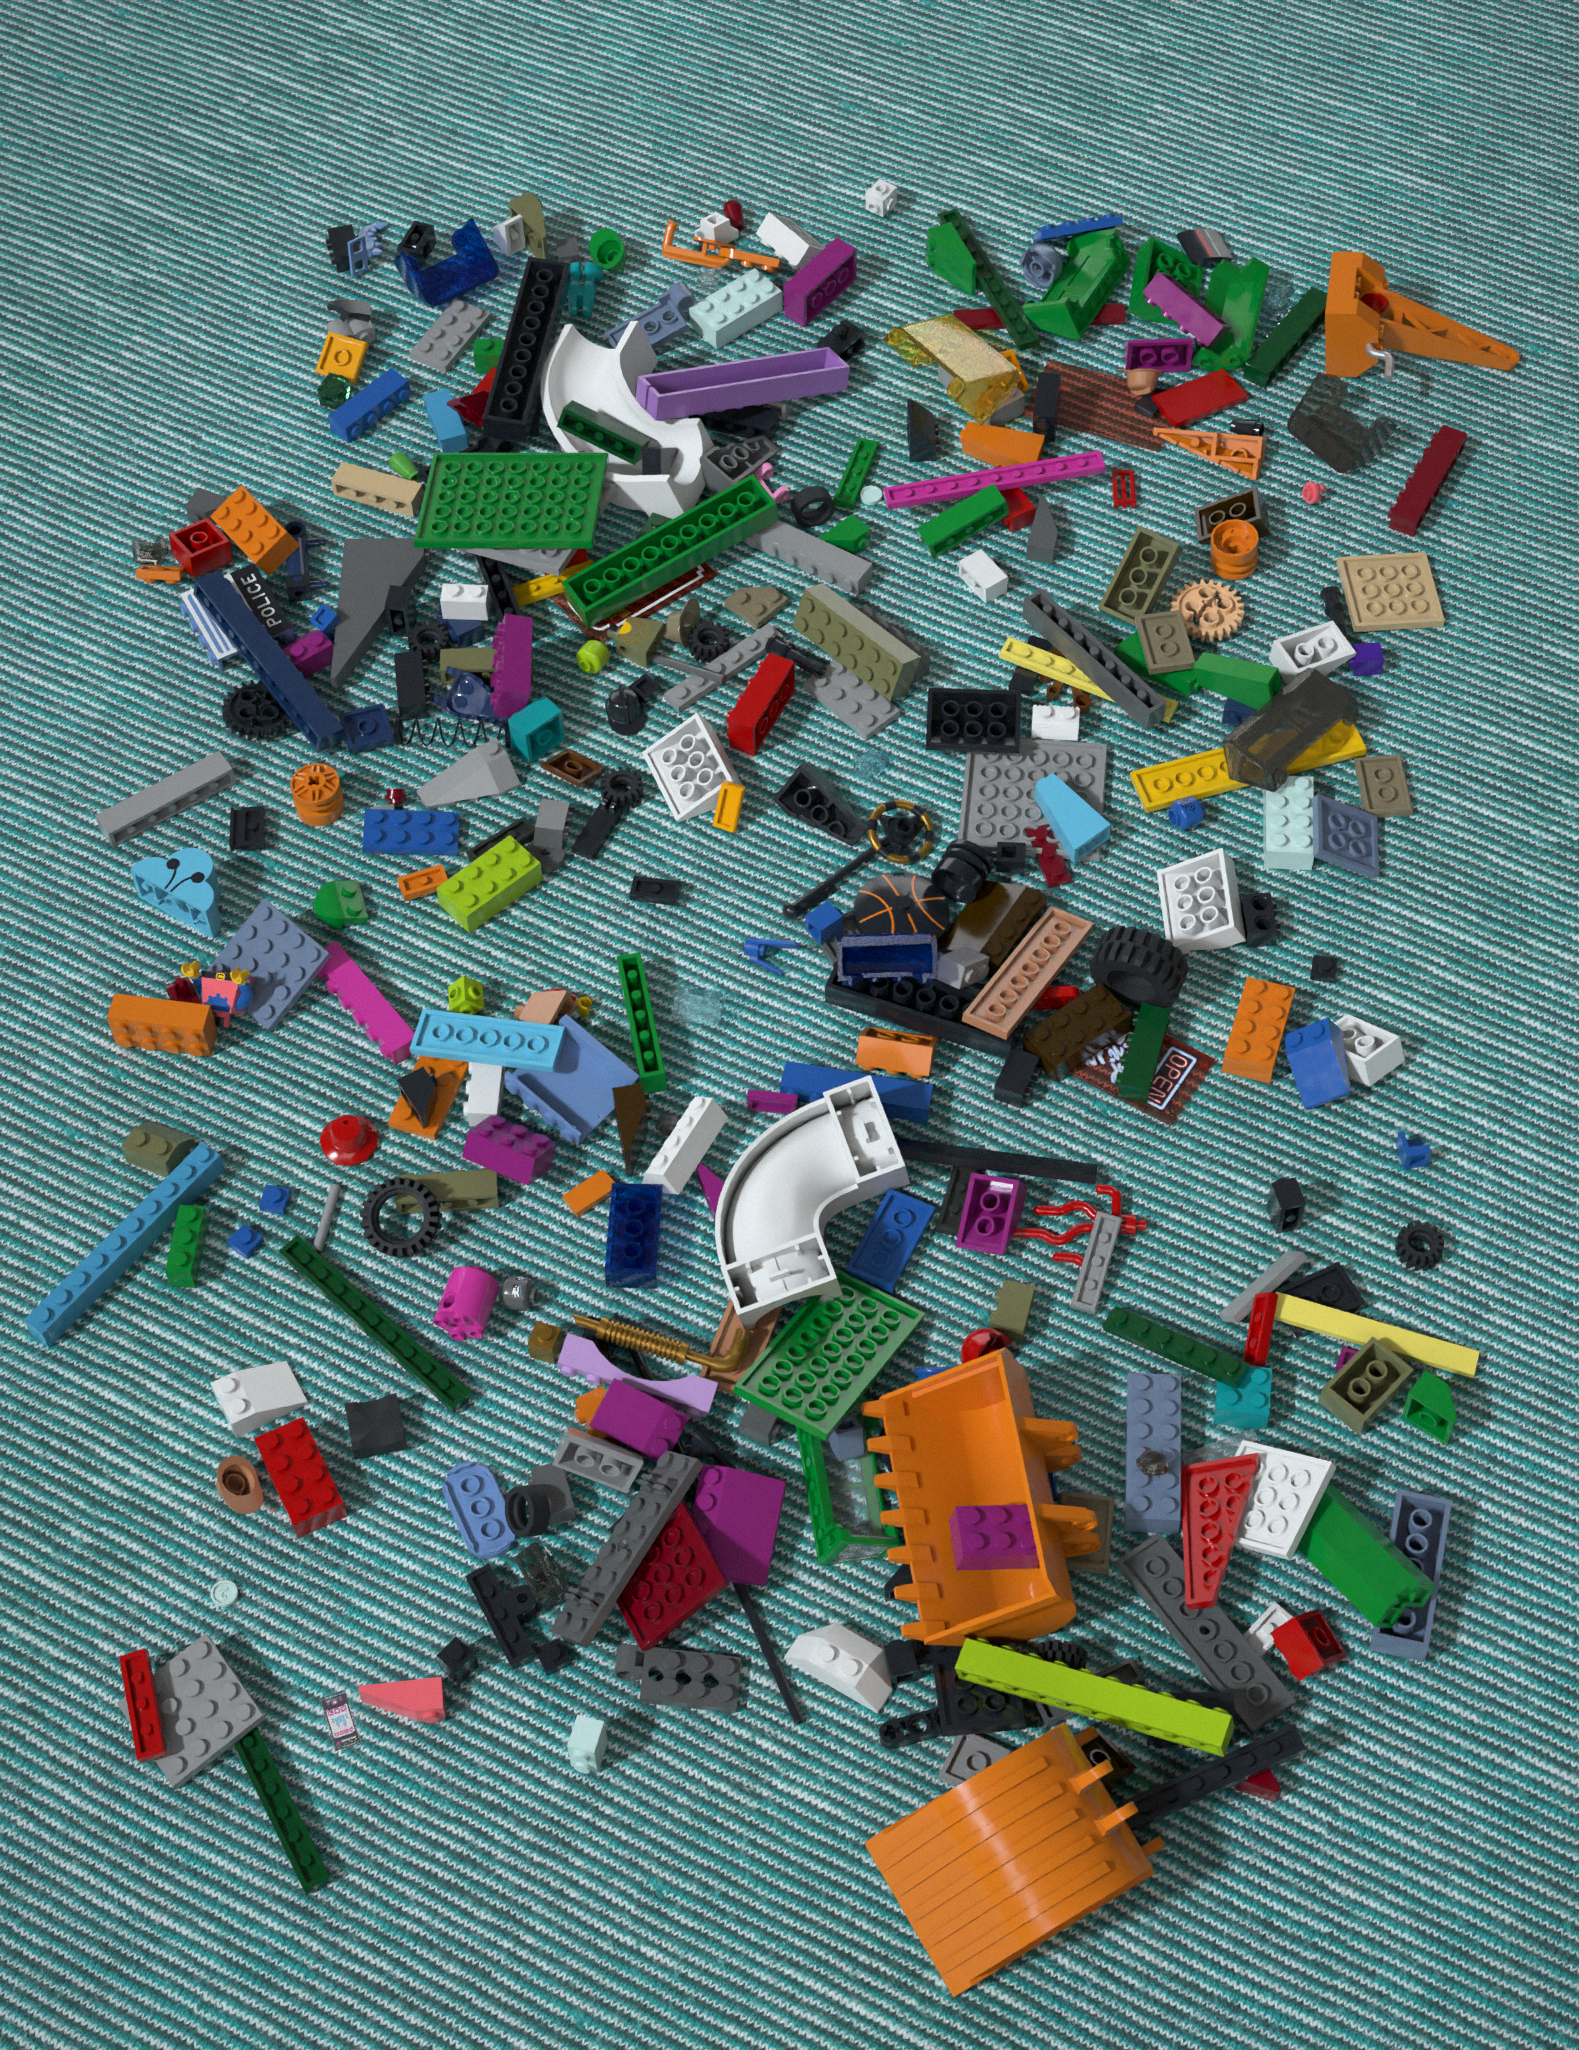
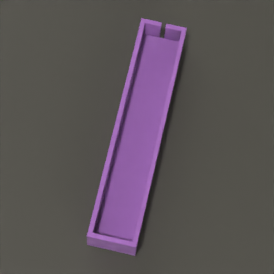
[635,347,850,421]

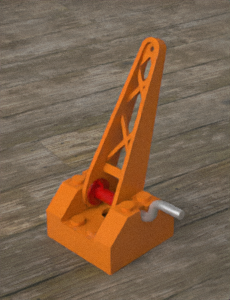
[1325,252,1520,382]

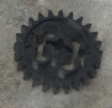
[221,680,292,741]

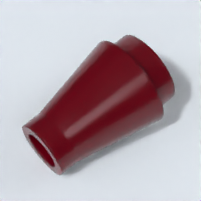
[722,200,745,232]

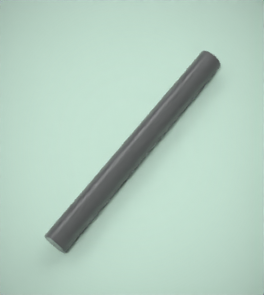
[650,653,727,684]

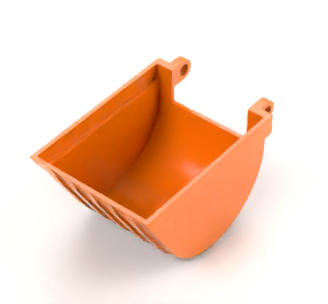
[864,1722,1166,1997]

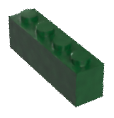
[556,400,650,465]
[1115,1003,1171,1104]

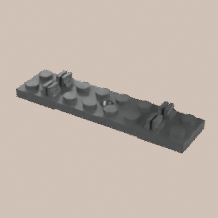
[550,1450,704,1648]
[1115,1532,1296,1735]

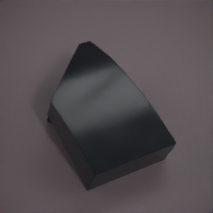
[327,299,371,322]

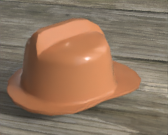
[1116,369,1163,396]
[216,1456,263,1514]

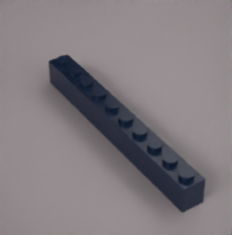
[193,571,344,753]

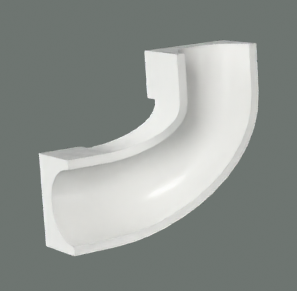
[715,1075,910,1330]

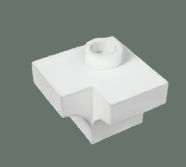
[694,212,739,250]

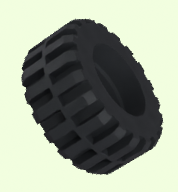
[1089,926,1188,1009]

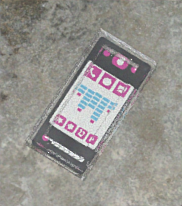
[319,1690,362,1752]

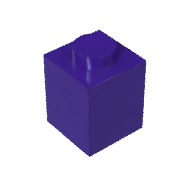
[1347,642,1384,676]

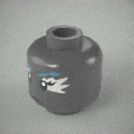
[498,1276,539,1311]

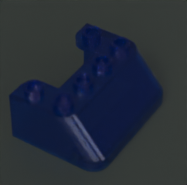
[393,218,499,308]
[836,932,938,986]

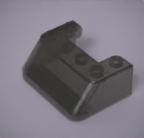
[1287,372,1397,474]

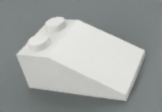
[1269,620,1356,691]
[1335,1014,1405,1086]
[210,1361,308,1439]

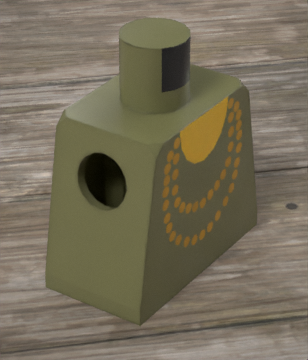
[607,616,664,668]

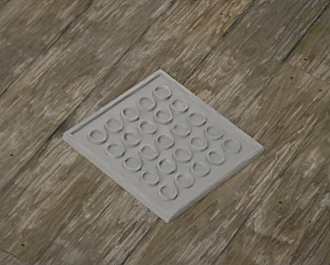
[958,738,1108,862]

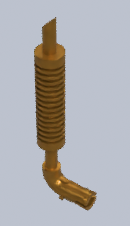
[572,1313,752,1373]

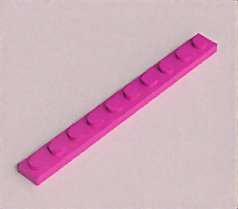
[883,450,1105,510]

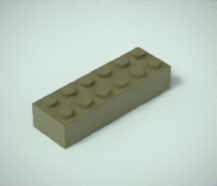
[792,583,921,701]

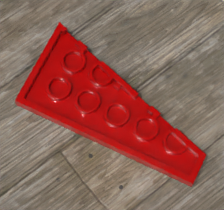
[1181,1453,1261,1610]

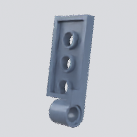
[604,282,696,350]

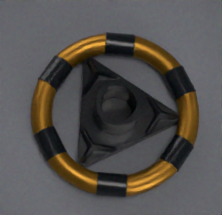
[867,800,935,864]

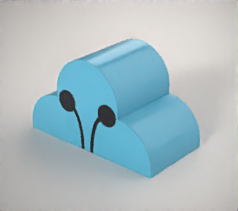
[130,848,222,939]

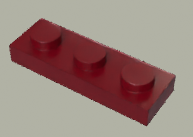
[1026,824,1071,889]

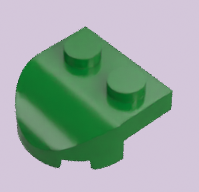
[313,881,369,930]

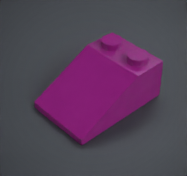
[955,1173,1028,1256]
[589,1378,689,1463]

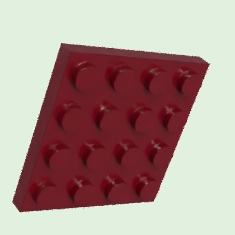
[616,1502,730,1651]

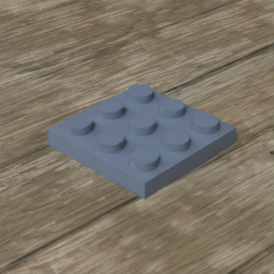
[1312,794,1379,879]

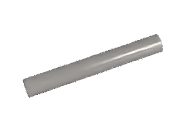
[312,1184,341,1255]

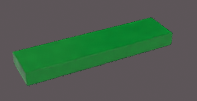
[833,437,880,510]

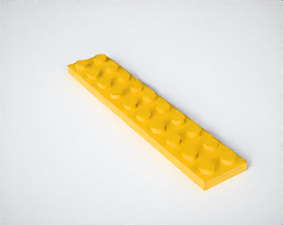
[1130,714,1367,813]

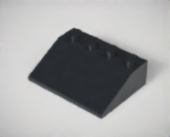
[926,688,1021,753]

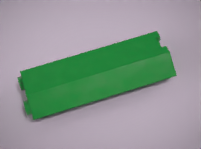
[1191,256,1270,371]
[1297,1483,1437,1628]

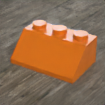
[855,1026,939,1078]

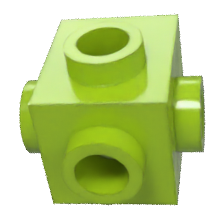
[448,975,484,1015]

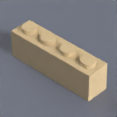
[331,462,424,517]

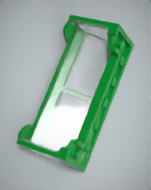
[796,1399,900,1565]

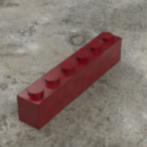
[1388,424,1468,537]

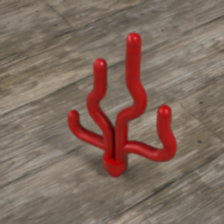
[1012,1184,1146,1267]

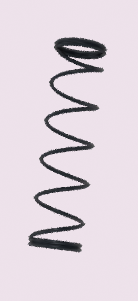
[394,716,512,749]

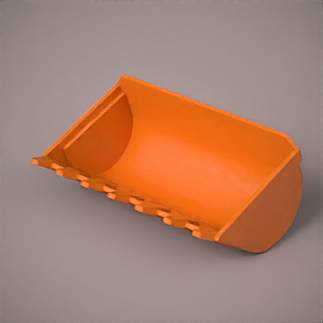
[860,1347,1101,1646]

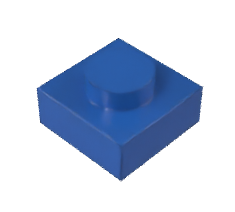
[259,1184,292,1215]
[227,1224,264,1259]

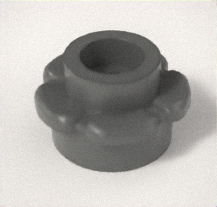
[655,1115,678,1136]

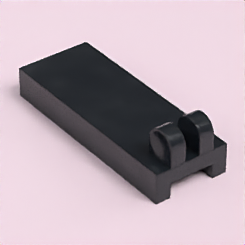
[572,799,623,861]

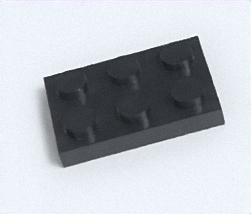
[1273,1262,1366,1338]

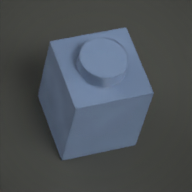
[829,1414,864,1461]

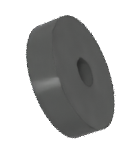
[527,841,566,873]

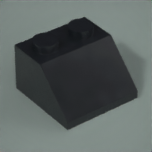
[907,399,940,462]

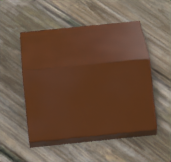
[541,748,605,789]

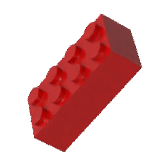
[726,653,795,756]
[254,1417,347,1539]

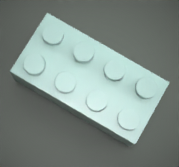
[689,268,782,350]
[1263,775,1314,870]

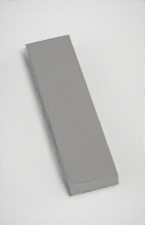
[1070,1211,1122,1315]
[1219,1250,1307,1323]

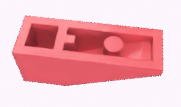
[358,1677,446,1723]

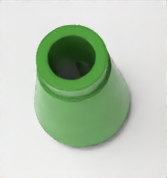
[389,451,420,481]

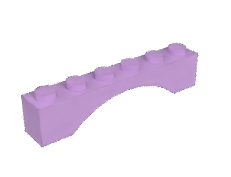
[556,1333,718,1419]

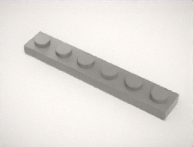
[664,623,784,713]

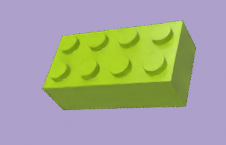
[436,835,543,933]

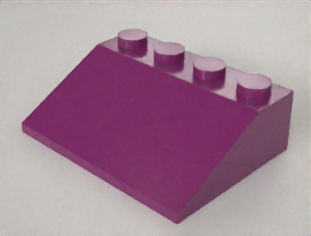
[692,1464,787,1587]

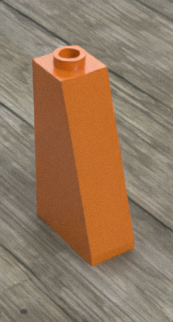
[959,421,1045,467]

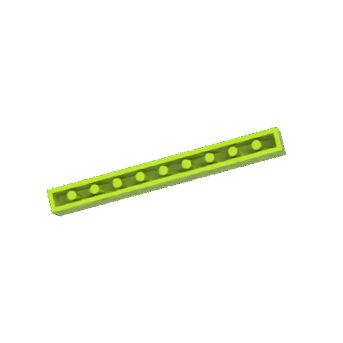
[955,1638,1235,1757]

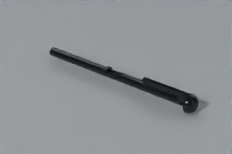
[782,816,922,919]

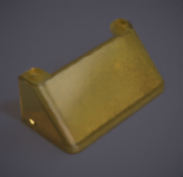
[883,314,1021,426]

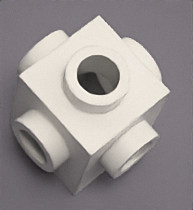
[865,179,897,217]

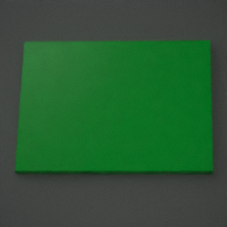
[413,453,609,549]

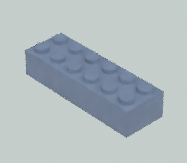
[1124,1372,1181,1534]
[1369,1489,1452,1662]

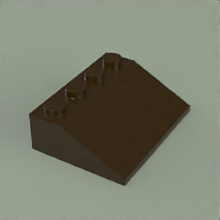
[935,880,1047,978]

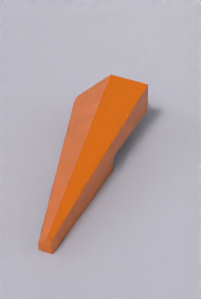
[1153,427,1267,480]

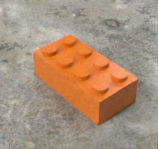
[210,485,300,576]
[1221,976,1295,1084]
[107,993,218,1057]

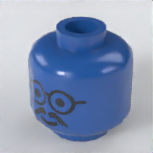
[1168,796,1205,830]

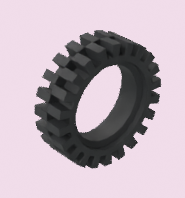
[360,1177,443,1258]

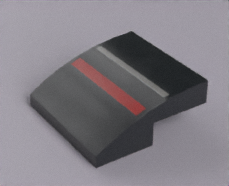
[1176,229,1233,268]

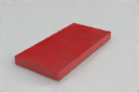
[1152,368,1248,429]

